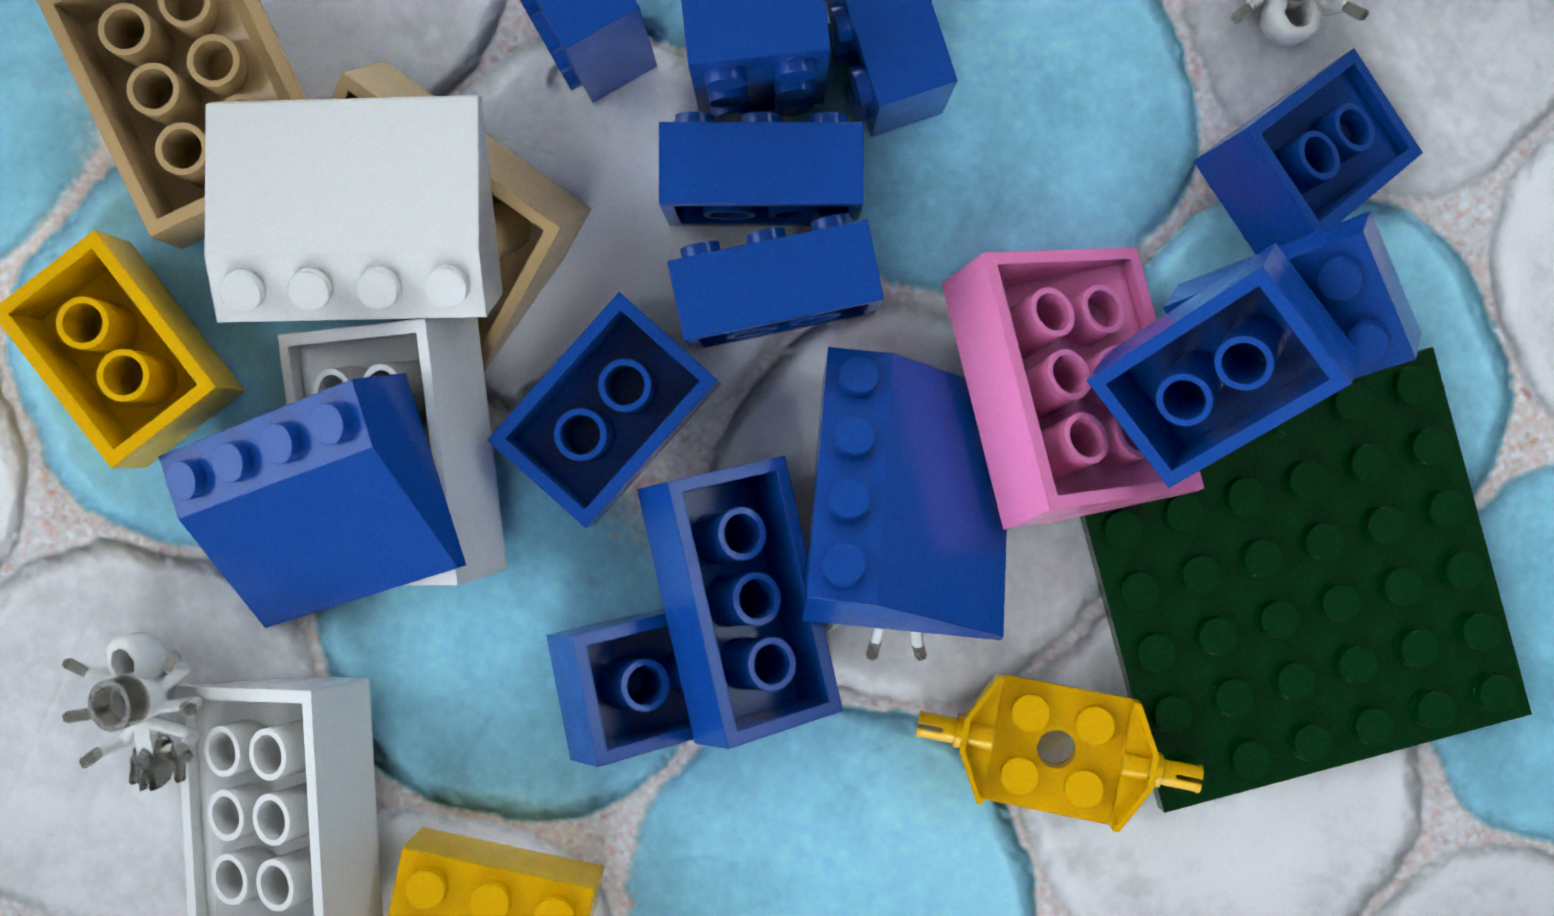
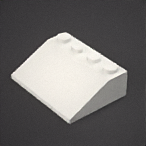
[204,95,503,323]
[277,317,507,585]
[175,677,383,916]

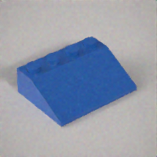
[802,347,1007,640]
[159,373,466,628]

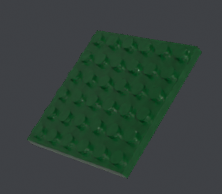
[1080,347,1532,813]

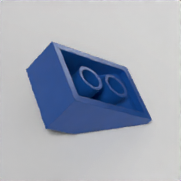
[1193,48,1423,255]
[546,609,694,767]

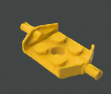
[915,673,1204,832]

